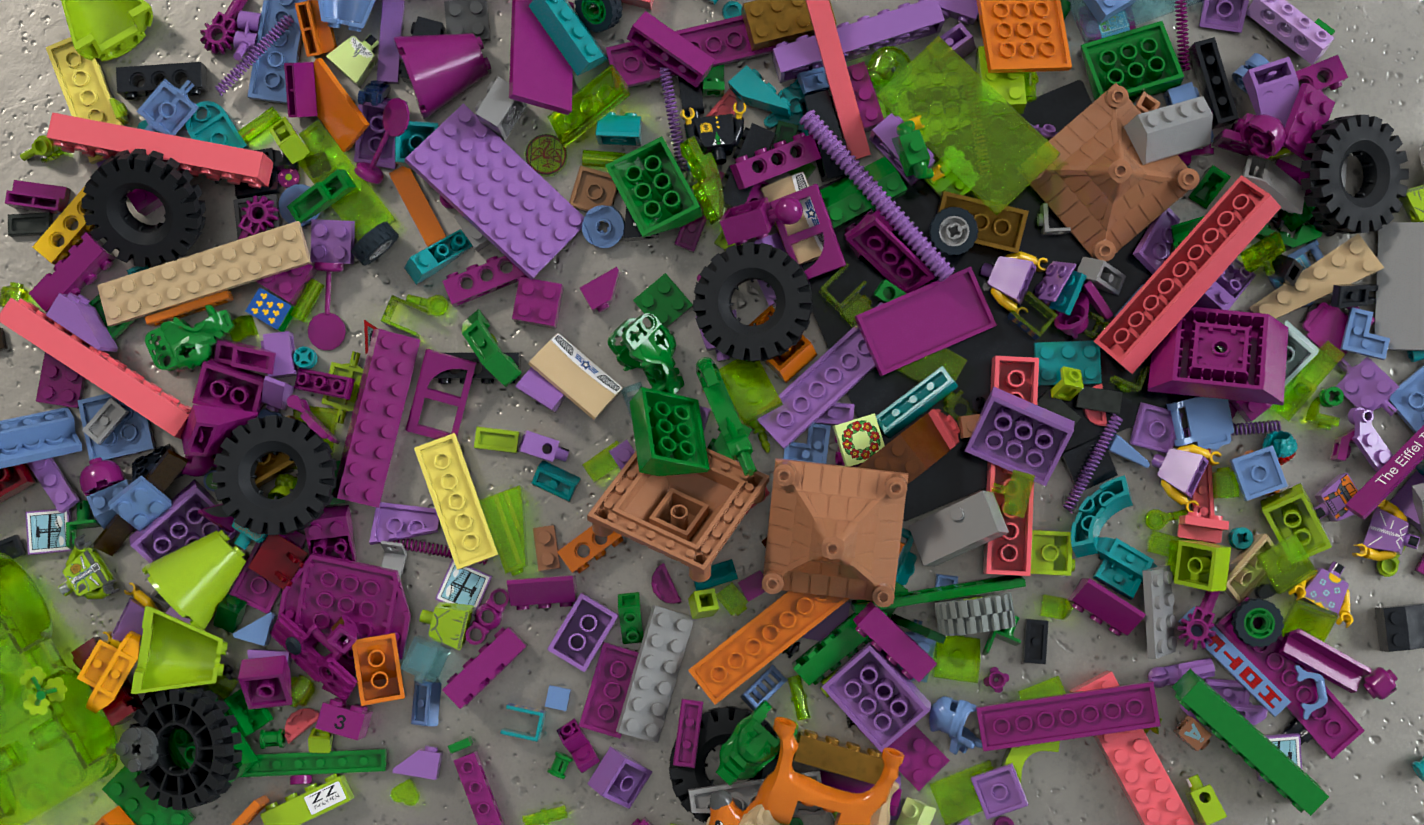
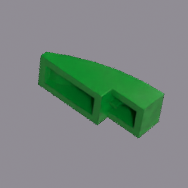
[287,169,356,223]

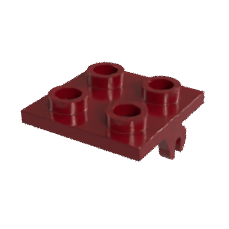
[248,535,309,590]

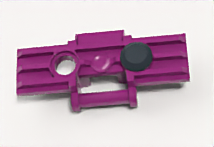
[270,612,358,702]

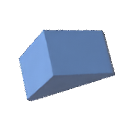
[233,612,278,646]

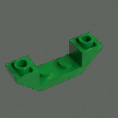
[1255,224,1323,251]
[462,309,522,387]

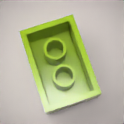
[975,46,1027,116]

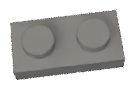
[82,398,129,445]

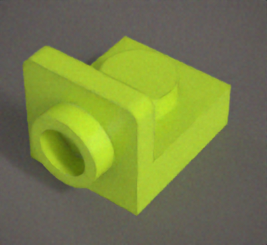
[1050,366,1084,401]

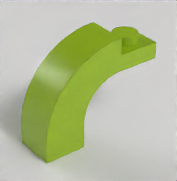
[1002,741,1060,783]

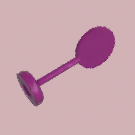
[354,98,410,184]
[307,262,346,351]

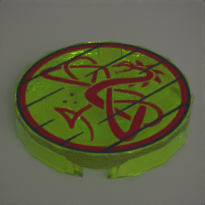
[525,134,568,177]

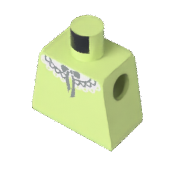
[326,34,379,88]

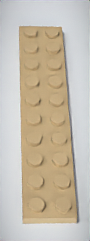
[97,221,311,327]

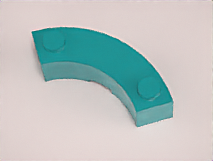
[1071,475,1133,558]

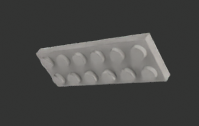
[616,605,694,743]

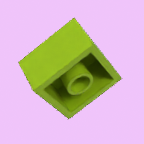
[1174,540,1231,592]

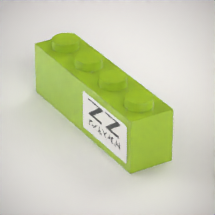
[260,773,355,825]

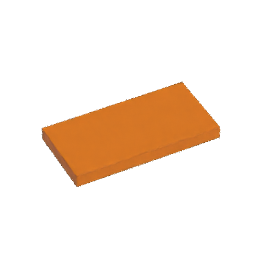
[314,58,370,152]

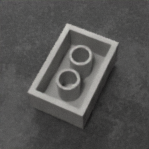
[475,77,527,141]

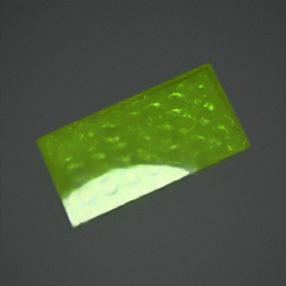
[876,36,1060,215]

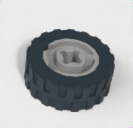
[929,207,978,255]
[351,221,399,266]

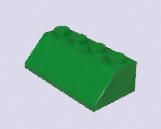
[820,156,907,231]

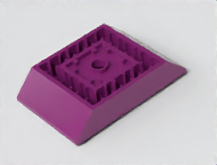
[1148,307,1288,405]

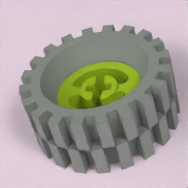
[934,593,1016,636]

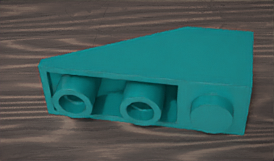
[728,65,792,117]
[404,229,473,285]

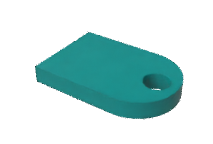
[185,101,249,149]

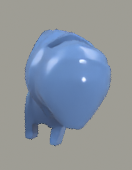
[929,696,983,755]

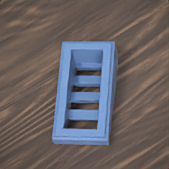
[1106,432,1150,468]
[740,664,787,711]

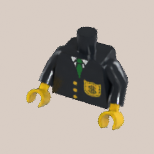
[680,103,746,165]

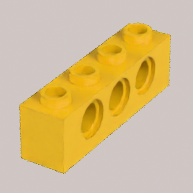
[32,186,95,265]

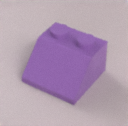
[515,367,566,413]
[587,746,653,809]

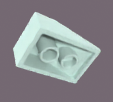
[1283,320,1319,386]

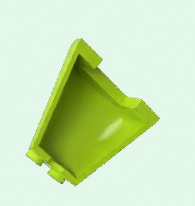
[61,0,153,61]
[142,529,247,630]
[131,606,228,694]

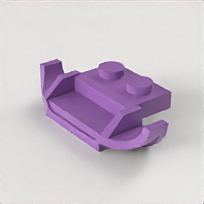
[1180,678,1268,726]

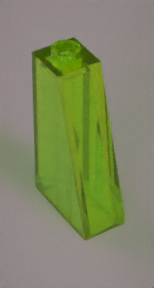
[479,485,528,576]

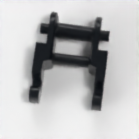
[1270,217,1285,231]

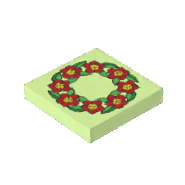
[833,413,885,466]

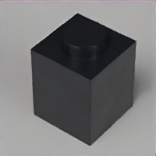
[1263,252,1304,286]

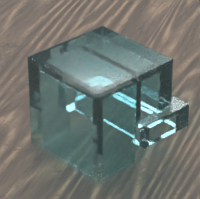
[400,635,451,684]

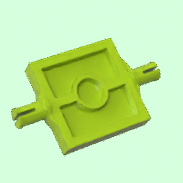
[321,351,363,424]

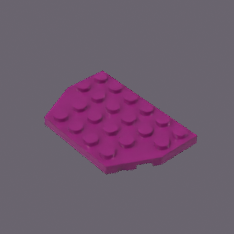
[278,553,411,660]

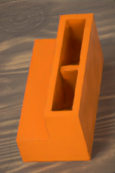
[295,0,337,57]

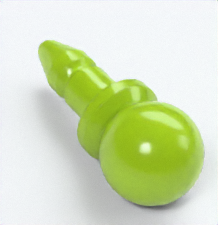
[749,413,770,453]

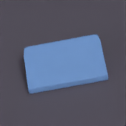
[411,680,441,726]

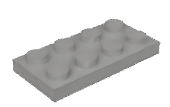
[1142,565,1177,659]

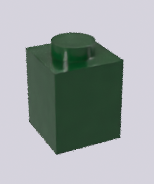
[213,594,247,633]

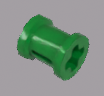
[1318,387,1344,407]
[259,729,285,749]
[547,751,573,779]

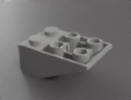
[1242,155,1306,214]

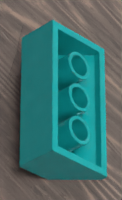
[529,0,608,76]

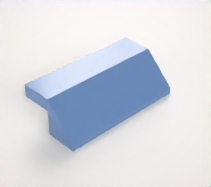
[0,407,82,469]

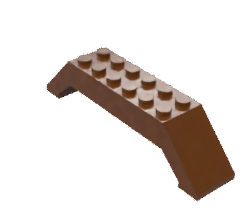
[761,411,954,548]

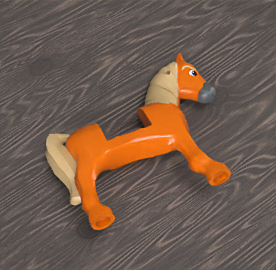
[706,717,905,825]

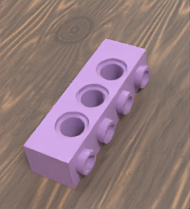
[1246,0,1334,65]

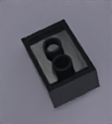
[1375,603,1424,652]

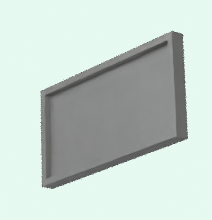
[1375,222,1424,351]

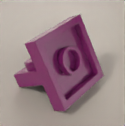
[1212,113,1256,156]

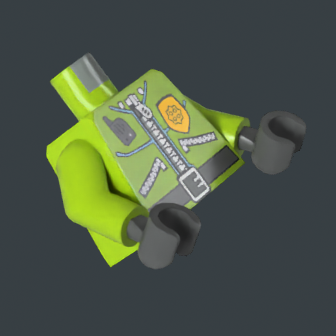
[58,534,120,599]

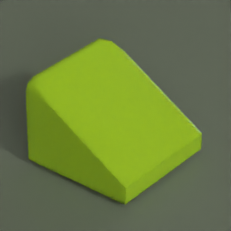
[308,727,334,753]

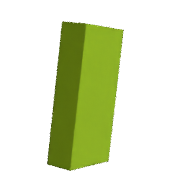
[474,427,520,453]

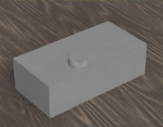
[909,491,1009,567]

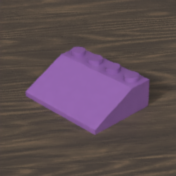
[965,386,1075,486]
[129,479,240,563]
[822,640,932,752]

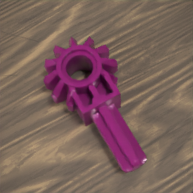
[200,0,248,55]
[237,196,279,240]
[1177,591,1220,650]

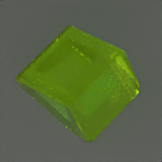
[230,315,258,342]

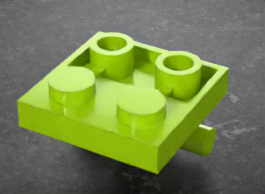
[924,147,983,198]

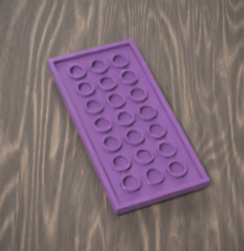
[404,103,584,280]

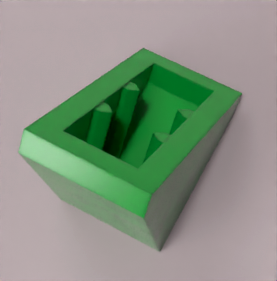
[1188,165,1231,209]

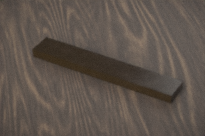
[93,449,187,556]

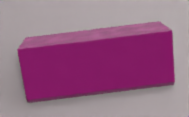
[846,214,935,294]

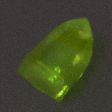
[1305,397,1340,430]
[1039,594,1072,620]

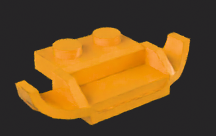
[76,631,142,714]

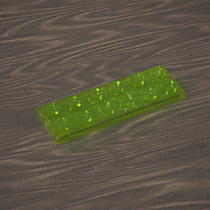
[297,120,396,241]

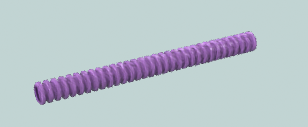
[799,110,955,282]

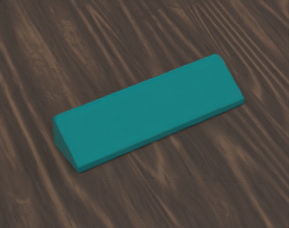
[876,366,958,438]

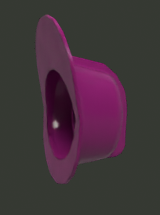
[1054,292,1089,339]

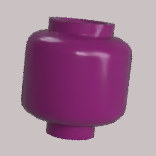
[1363,667,1398,700]

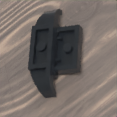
[215,148,299,199]

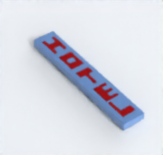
[1178,606,1291,717]

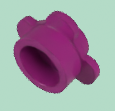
[983,667,1009,693]

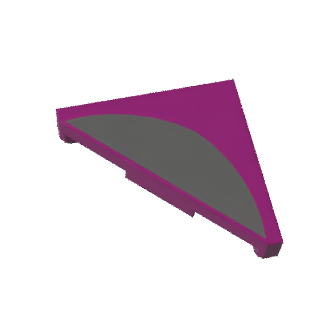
[197,503,235,533]

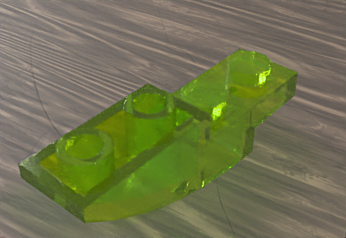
[679,136,724,225]
[1271,340,1345,422]

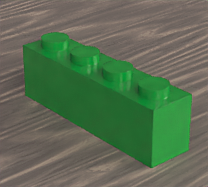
[792,612,872,686]

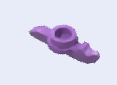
[1028,124,1058,139]

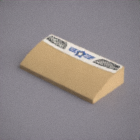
[761,172,824,265]
[528,333,623,420]

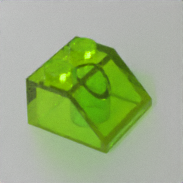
[931,635,981,683]

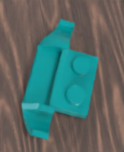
[1093,537,1157,600]

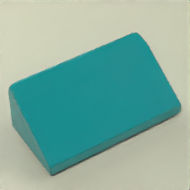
[531,460,581,502]

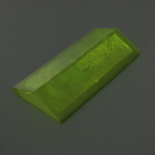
[547,64,630,148]

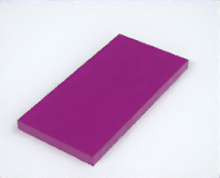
[509,0,574,115]
[854,266,997,376]

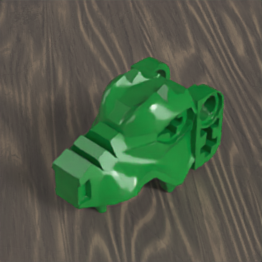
[145,304,235,371]
[607,313,685,394]
[716,700,798,786]

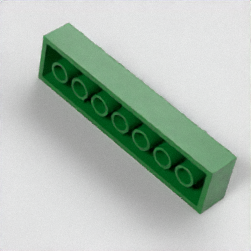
[1172,668,1329,816]

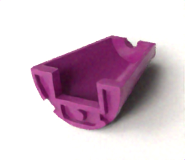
[394,33,491,119]

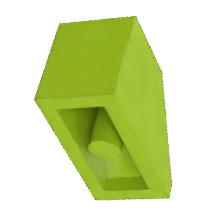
[268,117,310,164]

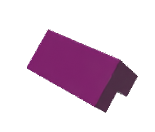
[284,62,318,117]
[5,180,71,214]

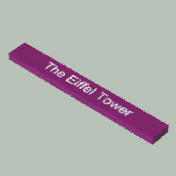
[1346,425,1424,520]

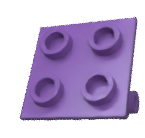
[1034,261,1076,306]

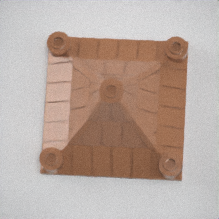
[1016,83,1200,262]
[587,448,770,582]
[762,458,908,607]

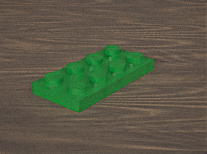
[102,766,196,825]

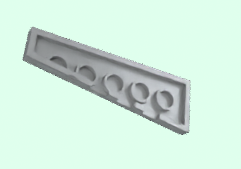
[688,770,826,815]

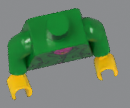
[892,115,945,181]

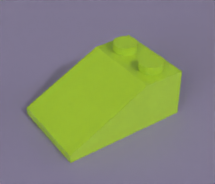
[1260,483,1332,565]

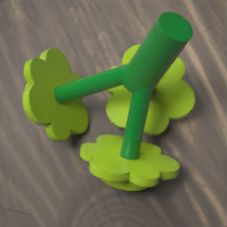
[19,666,67,716]

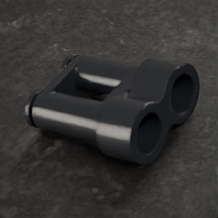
[1280,718,1313,745]

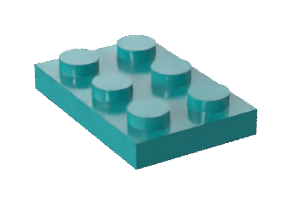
[1034,341,1102,386]

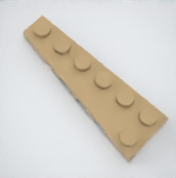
[1249,233,1384,319]

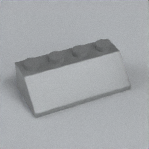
[1124,96,1213,165]

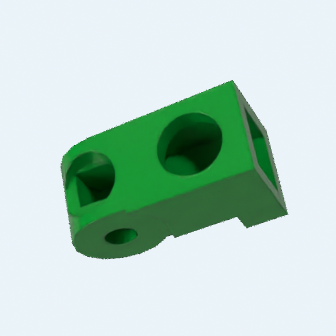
[871,279,906,303]

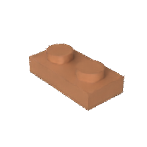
[533,525,561,571]

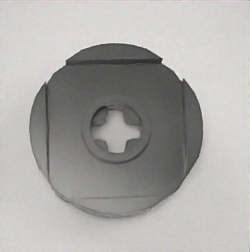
[115,726,159,772]

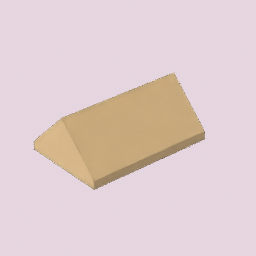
[1225,534,1283,604]

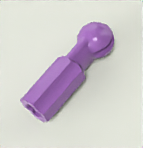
[1148,657,1215,688]

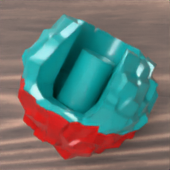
[1262,430,1298,465]

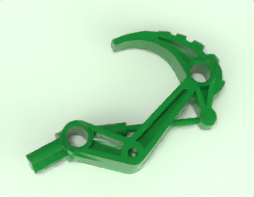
[696,357,757,476]

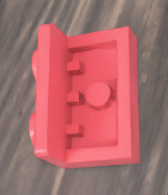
[1177,512,1229,543]

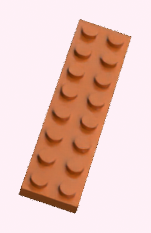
[688,591,850,705]

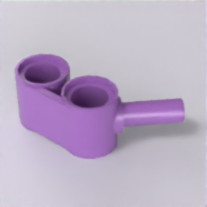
[233,10,261,61]

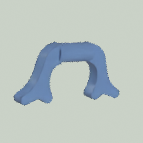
[1294,665,1328,720]

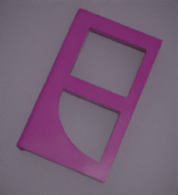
[769,184,846,280]
[406,349,477,439]

